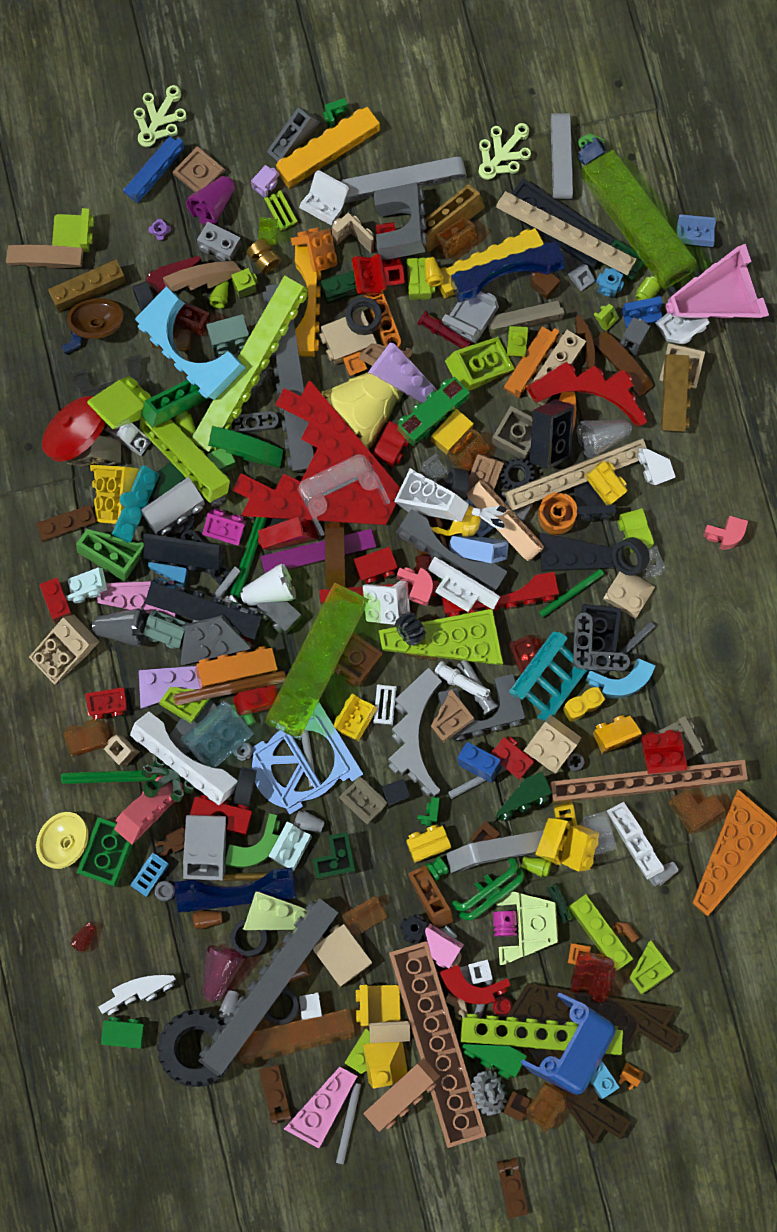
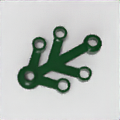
[141,756,195,802]

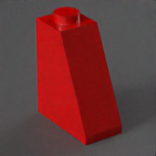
[258,517,319,551]

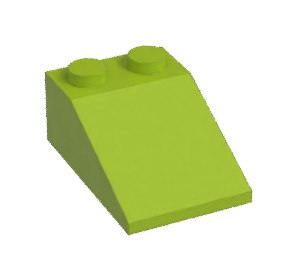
[445,337,515,391]
[87,376,151,429]

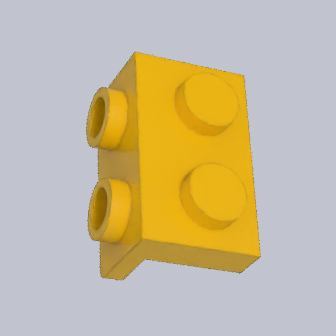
[333,693,378,742]

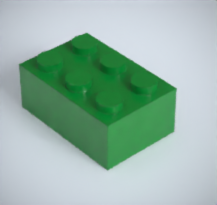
[77,817,133,888]

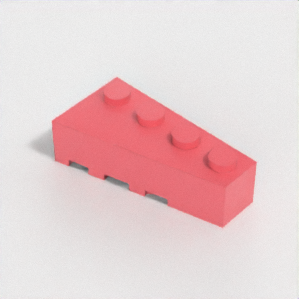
[114,775,183,844]

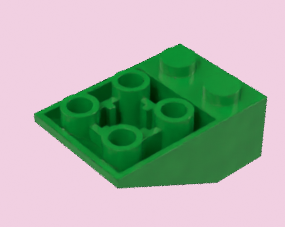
[461,1044,527,1079]

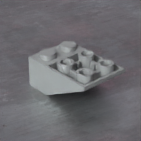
[183,815,226,880]

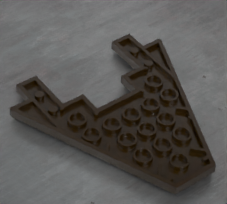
[506,983,683,1145]

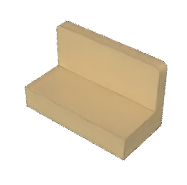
[369,1021,410,1043]

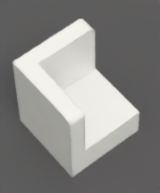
[299,992,322,1020]

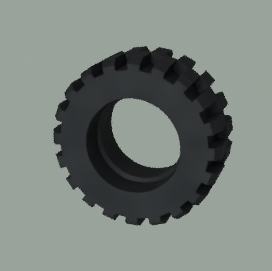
[157,1009,233,1087]

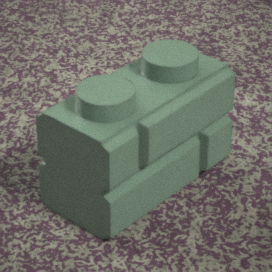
[143,610,189,649]

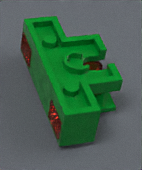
[398,376,470,446]

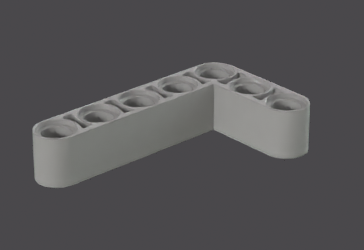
[446,830,544,873]

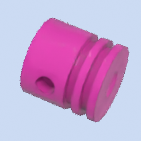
[493,911,517,937]

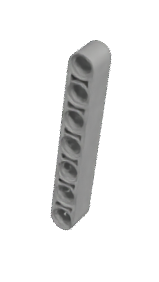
[340,157,467,203]

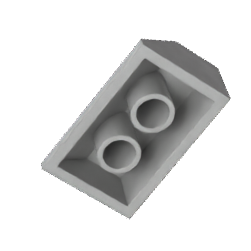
[141,477,205,536]

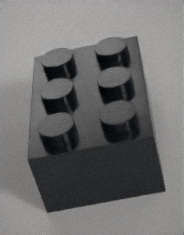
[530,399,574,469]

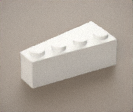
[394,468,469,522]

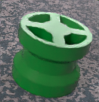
[426,856,449,881]

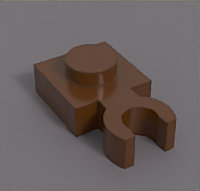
[155,827,185,857]

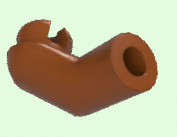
[611,922,639,943]

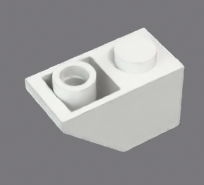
[105,423,151,456]
[637,447,675,485]

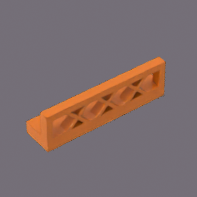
[503,326,559,398]

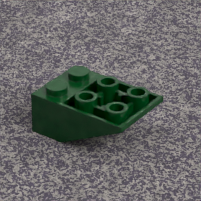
[495,771,552,822]

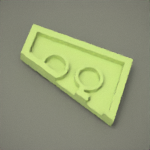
[243,892,307,930]

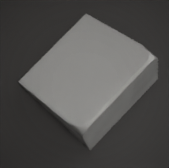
[568,264,596,291]

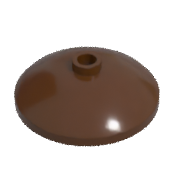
[67,298,124,339]

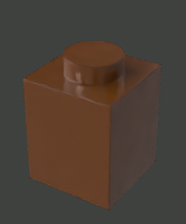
[530,266,560,300]

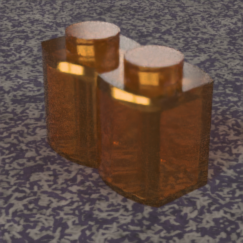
[447,429,490,471]
[63,719,108,757]

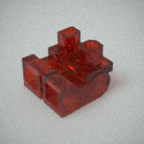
[570,951,616,1002]

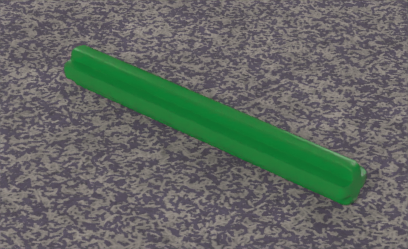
[231,517,267,598]
[61,770,158,784]

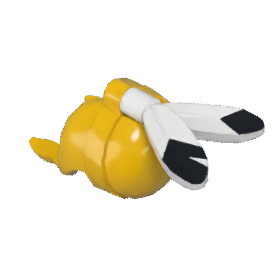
[430,505,507,537]

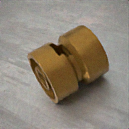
[246,238,281,274]

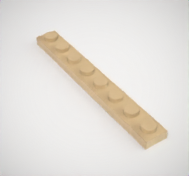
[496,191,636,275]
[505,439,647,510]

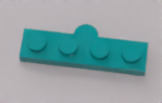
[112,465,160,543]

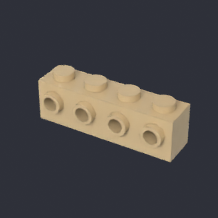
[526,330,586,405]

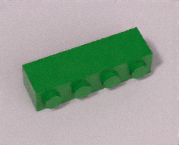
[141,380,210,428]

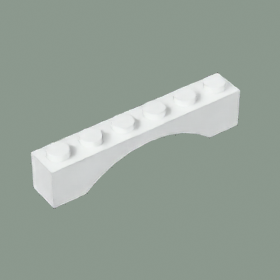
[130,712,238,805]

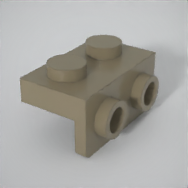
[339,776,387,824]

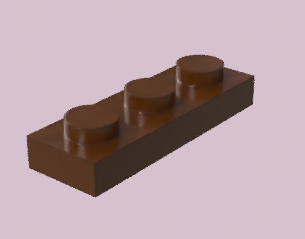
[36,505,97,542]

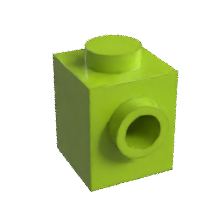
[231,268,258,299]

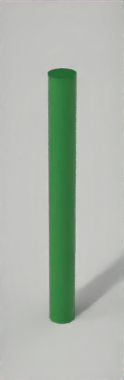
[539,569,604,618]

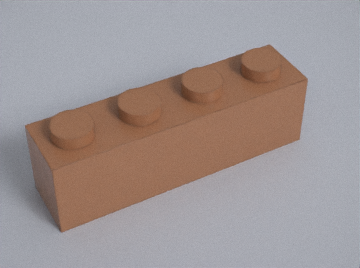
[363,1058,440,1132]

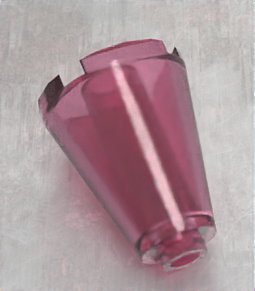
[202,945,245,1003]

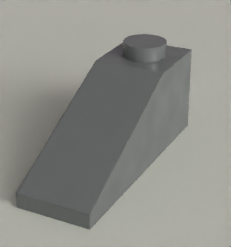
[267,107,321,161]

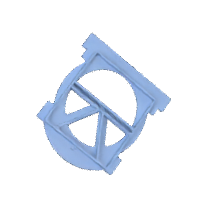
[251,701,363,814]

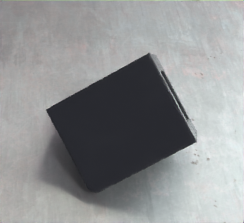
[381,779,410,807]

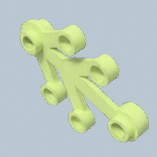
[134,85,186,147]
[479,123,531,180]

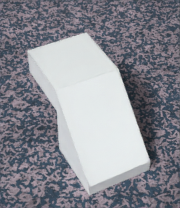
[460,960,492,985]

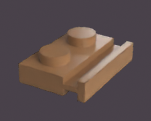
[468,453,504,491]

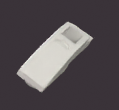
[98,975,177,1015]

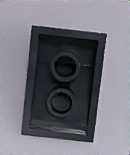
[577,604,621,666]

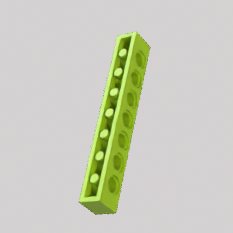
[460,1014,623,1055]

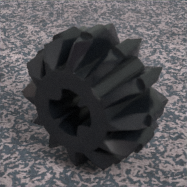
[395,612,426,646]

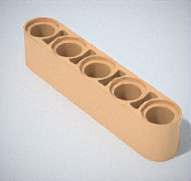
[467,480,544,561]

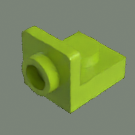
[507,326,528,357]

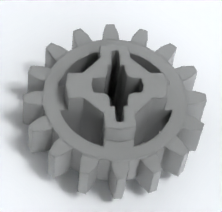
[471,1070,507,1116]

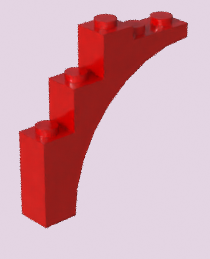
[525,361,647,427]

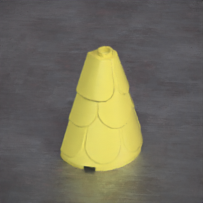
[321,359,412,450]

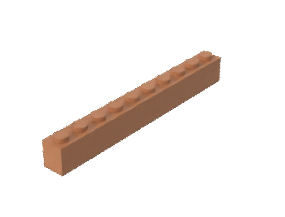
[549,760,748,804]

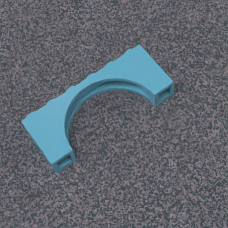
[135,286,246,400]

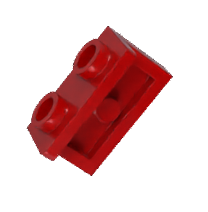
[352,254,386,296]
[85,687,128,720]
[491,736,535,780]

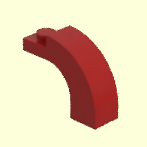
[376,222,405,286]
[439,965,511,1005]

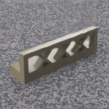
[487,301,564,337]

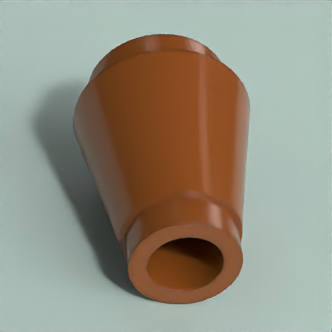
[192,910,222,930]

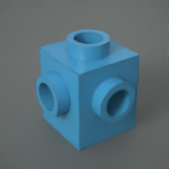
[596,268,624,298]

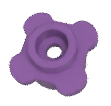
[149,219,171,240]

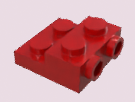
[641,730,687,774]

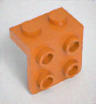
[291,227,337,272]

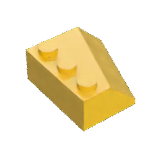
[90,465,140,524]

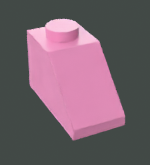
[425,924,464,968]

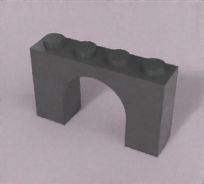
[374,182,428,260]
[438,674,525,742]

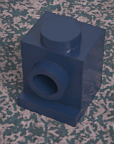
[578,137,610,167]

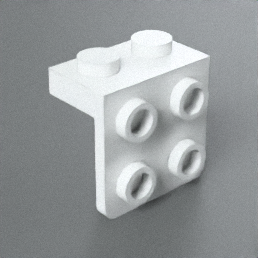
[299,170,349,225]
[655,313,710,344]

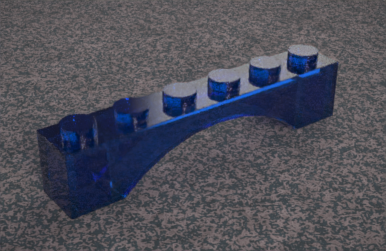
[451,241,565,303]
[175,867,296,913]

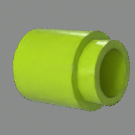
[635,276,661,301]

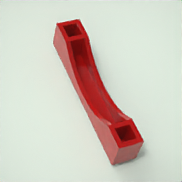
[441,572,559,617]

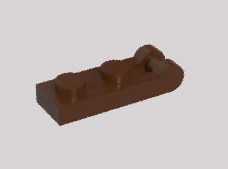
[259,1065,292,1125]
[497,1158,528,1218]

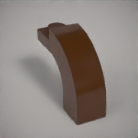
[325,522,345,588]

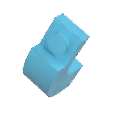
[585,658,655,699]

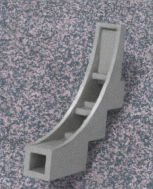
[388,668,442,797]

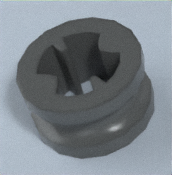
[566,753,584,772]

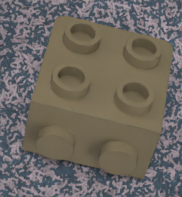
[655,716,704,761]

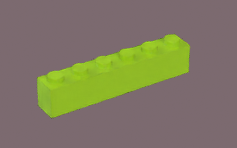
[139,416,230,503]

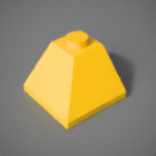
[363,1042,408,1089]

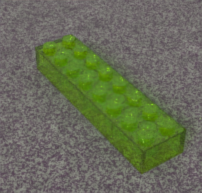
[582,149,697,290]
[265,583,369,740]

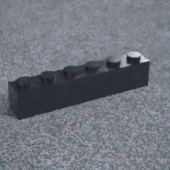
[145,578,264,639]

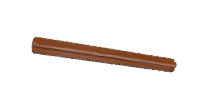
[173,671,286,705]

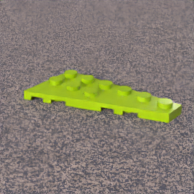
[379,609,503,666]

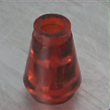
[70,922,97,953]

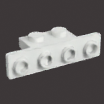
[428,557,500,612]

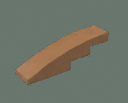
[6,245,84,269]
[163,261,241,291]

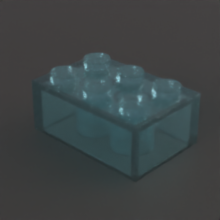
[181,701,254,768]

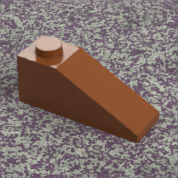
[408,866,453,929]

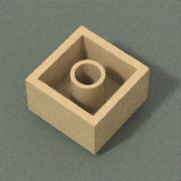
[524,715,582,774]

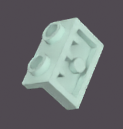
[65,568,107,603]
[269,822,312,870]

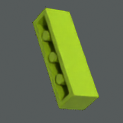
[568,894,633,972]

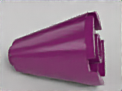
[186,176,235,225]

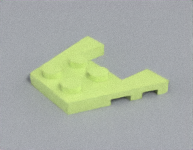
[496,888,558,965]

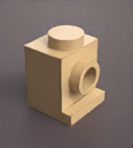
[104,735,140,766]

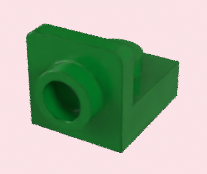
[323,98,348,128]
[417,797,439,826]

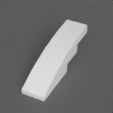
[607,802,664,879]

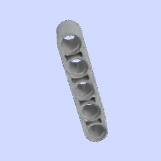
[551,113,573,199]

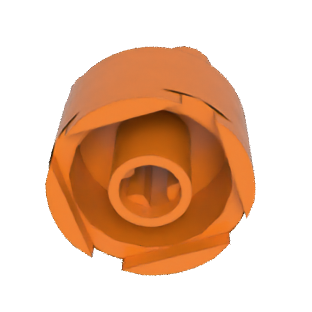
[538,492,577,535]

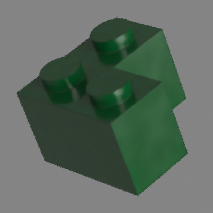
[313,832,355,880]

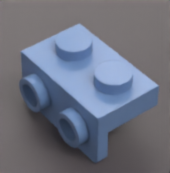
[676,215,716,247]

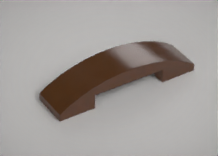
[575,315,595,393]
[593,331,653,398]

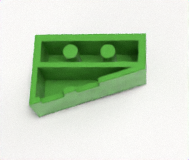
[76,529,144,581]

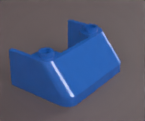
[521,993,616,1095]

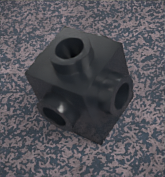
[399,914,428,944]

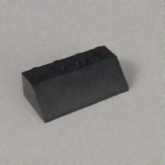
[143,533,226,575]

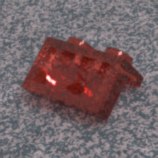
[509,635,549,674]

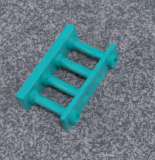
[509,631,589,721]

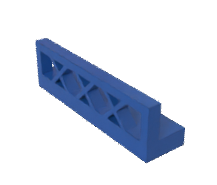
[123,136,184,203]

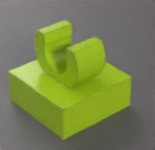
[594,304,619,331]

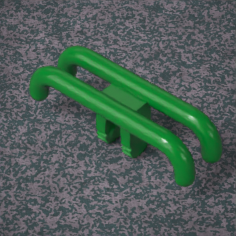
[452,858,524,921]

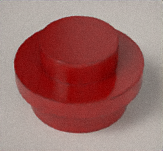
[492,996,512,1017]

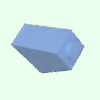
[449,534,509,563]

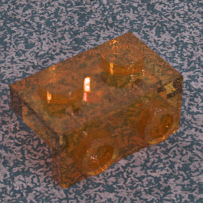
[524,1082,567,1133]

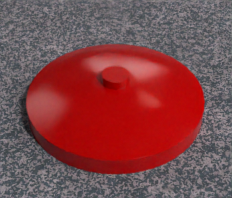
[42,396,106,462]

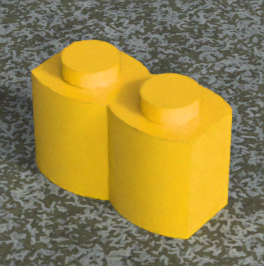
[563,687,605,721]

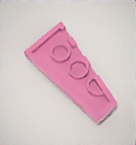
[97,580,176,618]
[284,1067,357,1148]

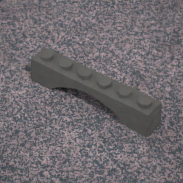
[396,509,507,592]

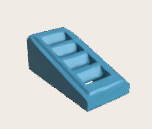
[148,562,189,586]
[130,852,169,897]

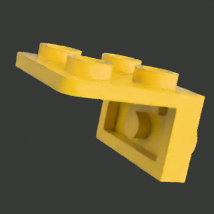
[356,985,400,1027]

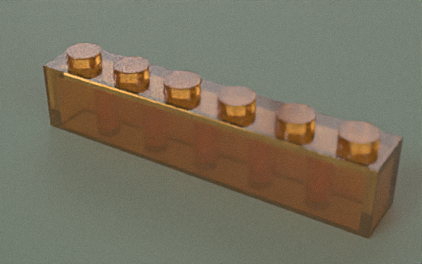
[237,1008,356,1065]

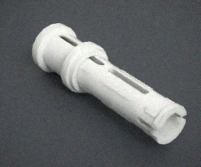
[434,661,490,701]

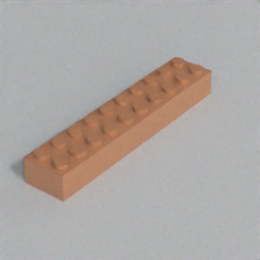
[389,941,486,1148]

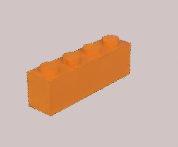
[195,646,277,689]

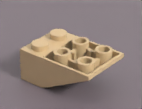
[29,614,100,685]

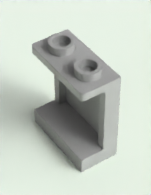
[442,284,499,343]

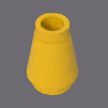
[424,257,444,287]

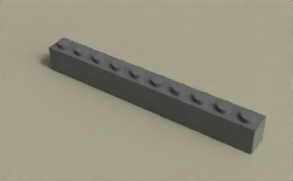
[263,284,314,473]
[199,898,338,1076]

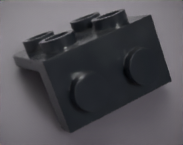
[573,482,616,521]

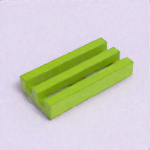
[264,191,298,232]

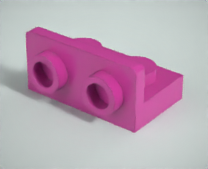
[202,509,247,546]

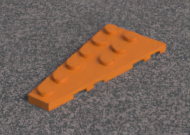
[692,790,777,916]

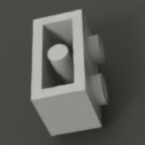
[197,221,241,262]

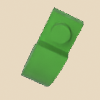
[225,813,280,868]

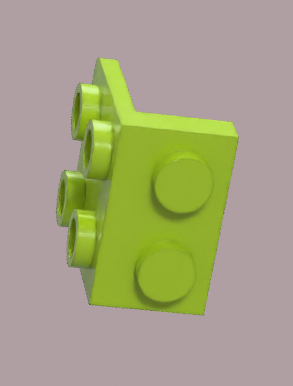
[52,208,94,252]

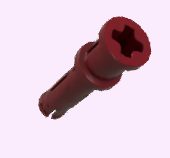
[417,310,472,349]

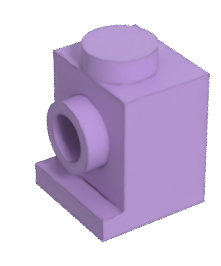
[251,165,279,198]

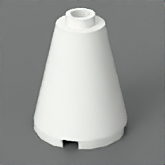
[241,564,296,606]

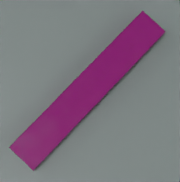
[261,529,376,573]

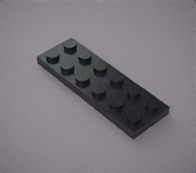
[511,178,614,270]

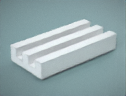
[373,685,396,725]

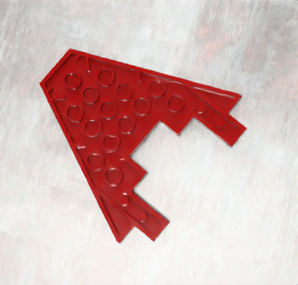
[232,381,400,525]

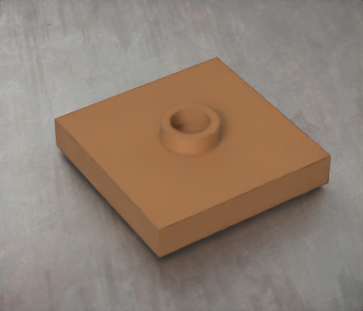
[173,146,225,192]

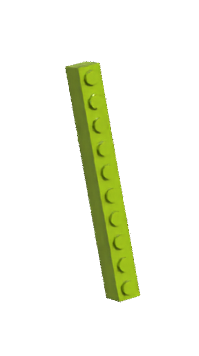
[191,275,308,453]

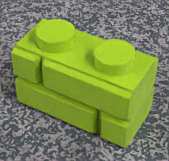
[407,258,435,300]

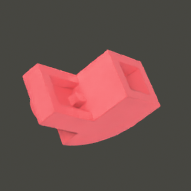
[703,516,748,549]
[397,567,433,606]

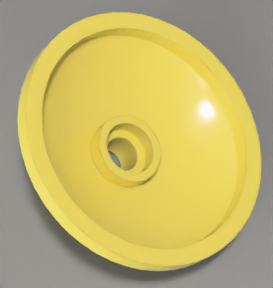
[36,812,88,869]

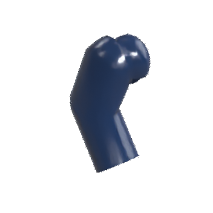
[61,331,83,354]

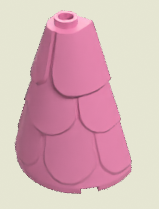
[666,244,769,319]

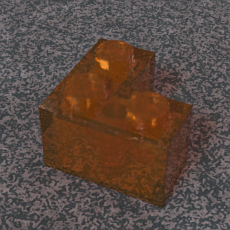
[668,788,725,834]

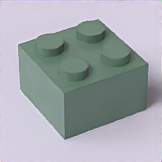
[206,314,249,357]

